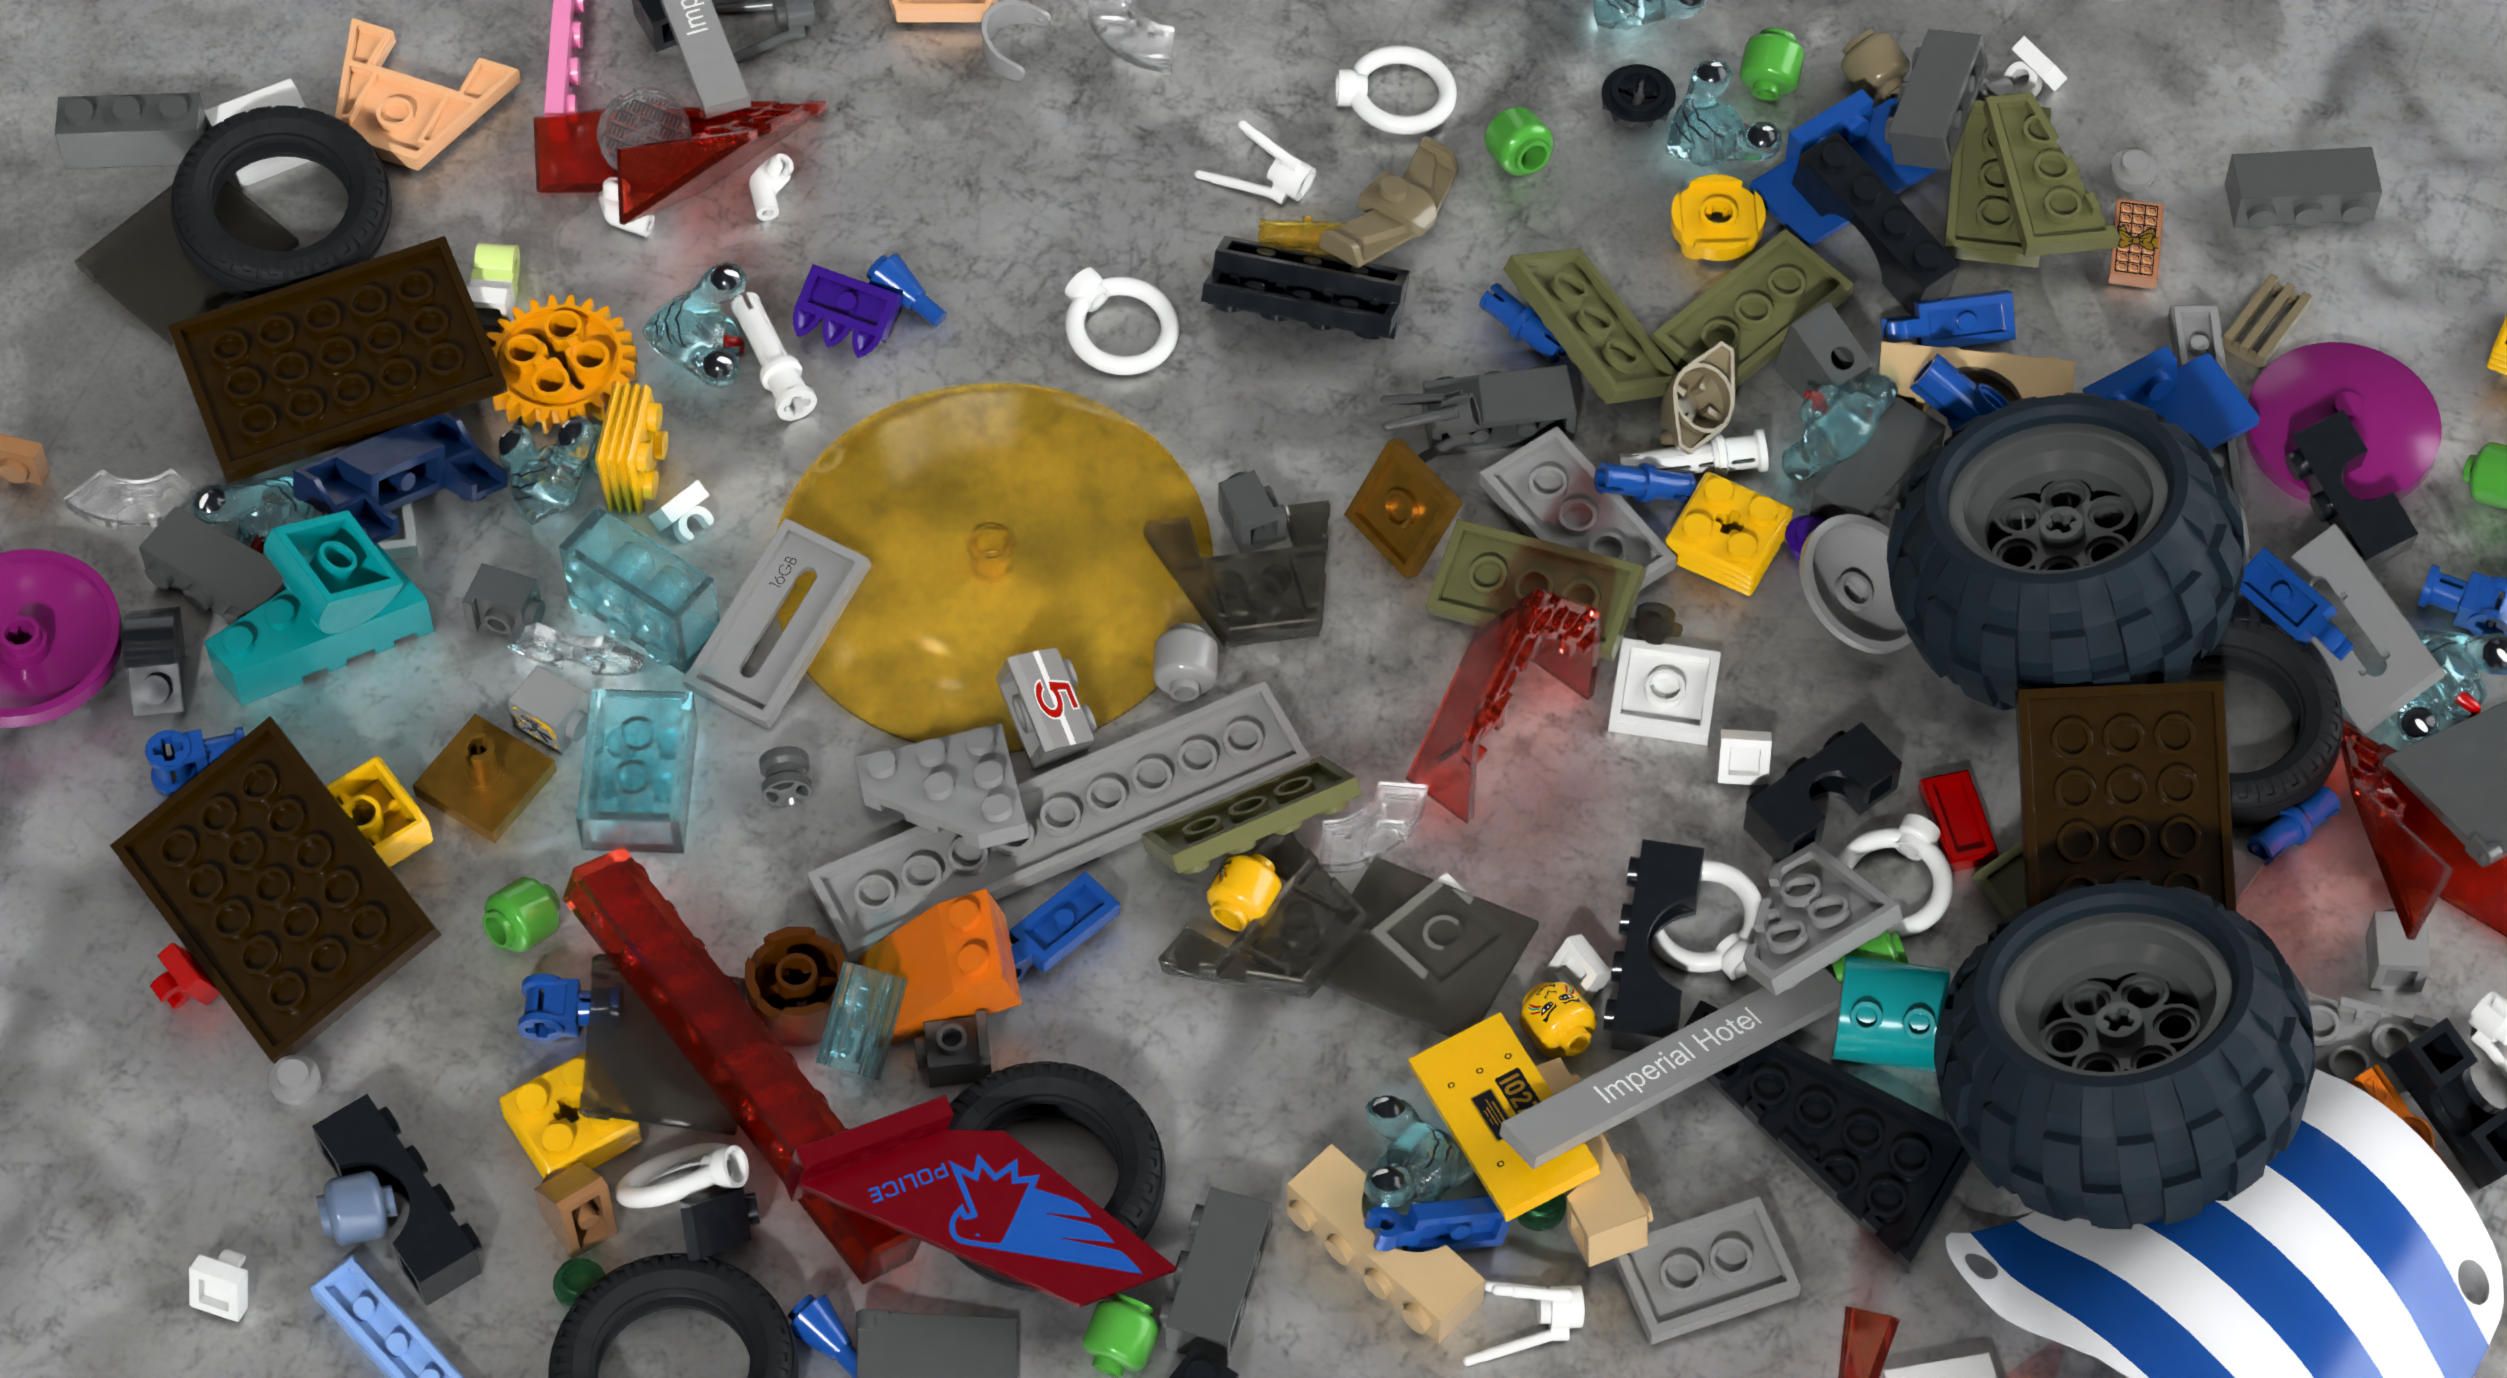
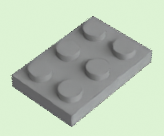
[1613,1196,1801,1345]

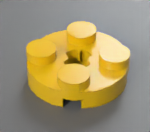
[1670,174,1766,261]

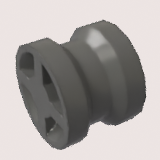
[759,746,812,807]

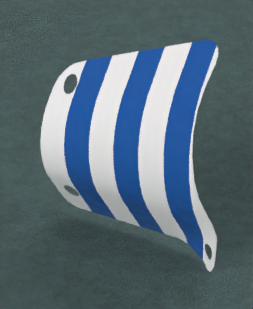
[1945,1069,2504,1378]

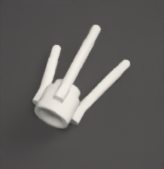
[1195,120,1316,205]
[2468,991,2507,1080]
[1462,1280,1585,1366]

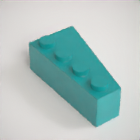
[204,543,435,706]

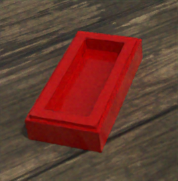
[1918,769,1999,872]

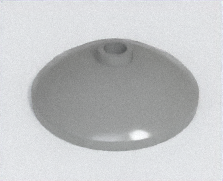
[1799,514,1912,654]

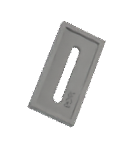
[682,518,872,730]
[2283,524,2447,734]

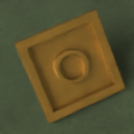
[1344,438,1463,579]
[413,714,557,843]

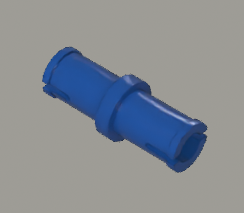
[1479,283,1566,364]
[1594,462,1696,504]
[2247,786,2341,865]

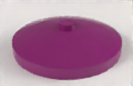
[2245,342,2442,504]
[0,549,123,728]

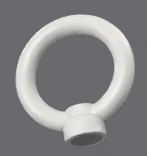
[1335,46,1457,135]
[1065,267,1180,375]
[1837,814,1954,939]
[1651,861,1762,981]
[614,1142,749,1209]

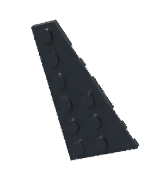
[1683,1000,1972,1273]

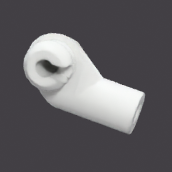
[749,153,794,221]
[599,177,655,237]

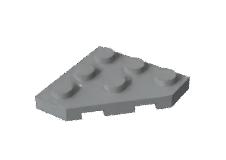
[854,723,1030,849]
[1743,842,1903,996]
[2303,987,2438,1100]

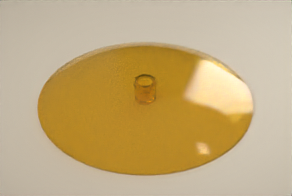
[777,383,1214,753]

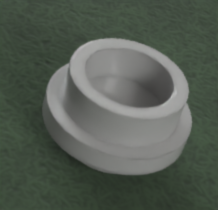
[2110,147,2158,192]
[268,1054,321,1106]

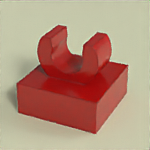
[150,942,221,1010]

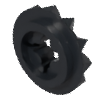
[1601,64,1676,129]

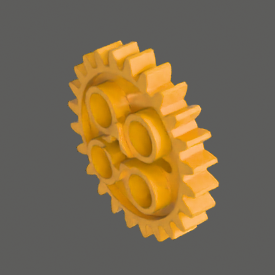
[487,294,638,434]

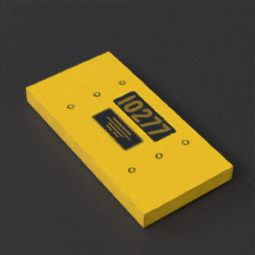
[1408,1012,1601,1222]

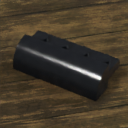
[1201,236,1410,339]

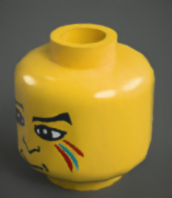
[1207,853,1282,932]
[1519,982,1597,1059]

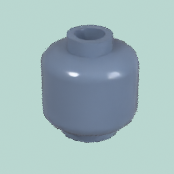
[316,1171,398,1246]

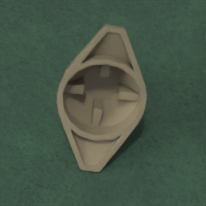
[1659,341,1735,455]

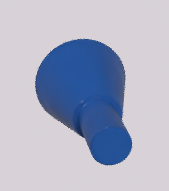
[867,253,947,327]
[788,1294,856,1378]

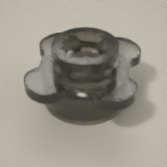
[1625,602,1683,645]

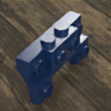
[293,412,508,545]

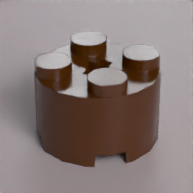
[744,927,852,1047]

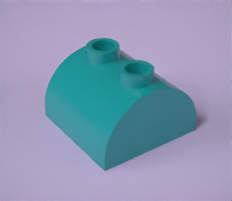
[263,510,404,634]
[1832,955,1950,1073]

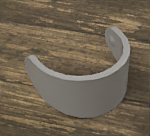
[981,0,1051,81]

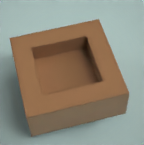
[0,433,50,486]

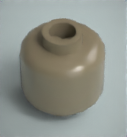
[1841,29,1910,101]

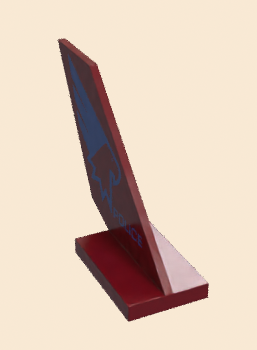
[784,1095,1178,1308]

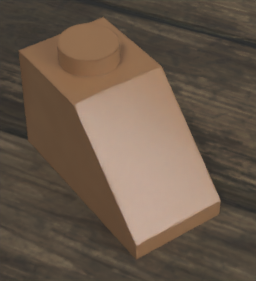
[534,1162,618,1260]

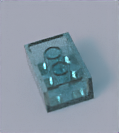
[559,506,720,674]
[576,689,698,853]

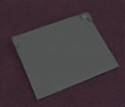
[2383,701,2507,867]
[856,1309,1017,1378]

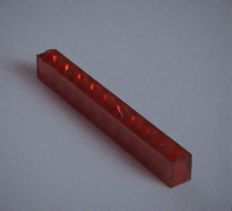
[563,846,921,1285]

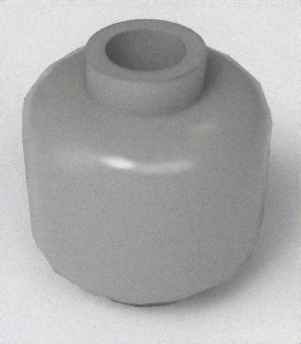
[1153,623,1218,701]

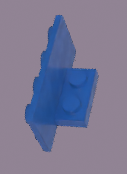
[1750,89,1939,248]
[2082,345,2259,451]

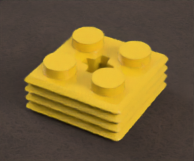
[595,381,668,515]
[1665,472,1793,596]
[326,756,434,867]
[499,1050,642,1179]

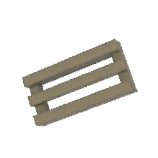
[2223,274,2312,370]

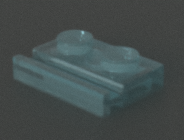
[815,961,908,1081]

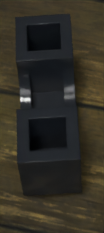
[2285,410,2418,569]
[1743,722,1902,863]
[2385,1018,2507,1190]

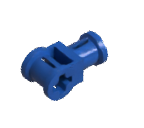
[2417,564,2507,641]
[145,727,245,796]
[517,974,624,1041]

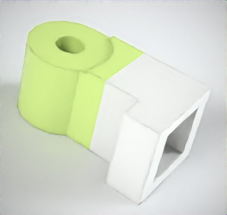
[466,243,520,331]

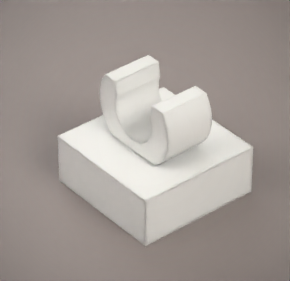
[2004,36,2068,97]
[648,480,714,544]
[1717,729,1772,785]
[1544,934,1612,1004]
[189,1249,248,1322]

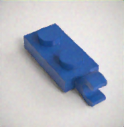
[1880,290,2016,348]
[2239,547,2355,661]
[1009,871,1120,983]
[1364,1196,1512,1252]

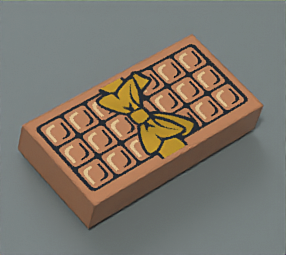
[2108,199,2164,289]

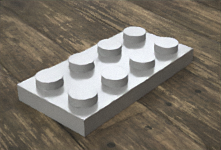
[1479,426,1677,591]

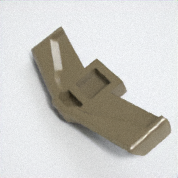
[1319,136,1459,269]

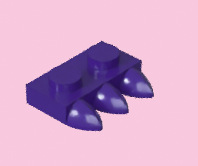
[793,264,903,358]

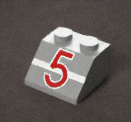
[995,647,1097,770]

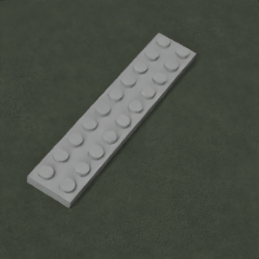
[806,681,1310,963]

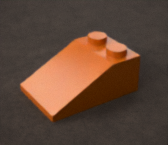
[857,888,1022,1049]

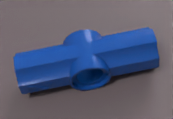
[1910,353,2008,431]

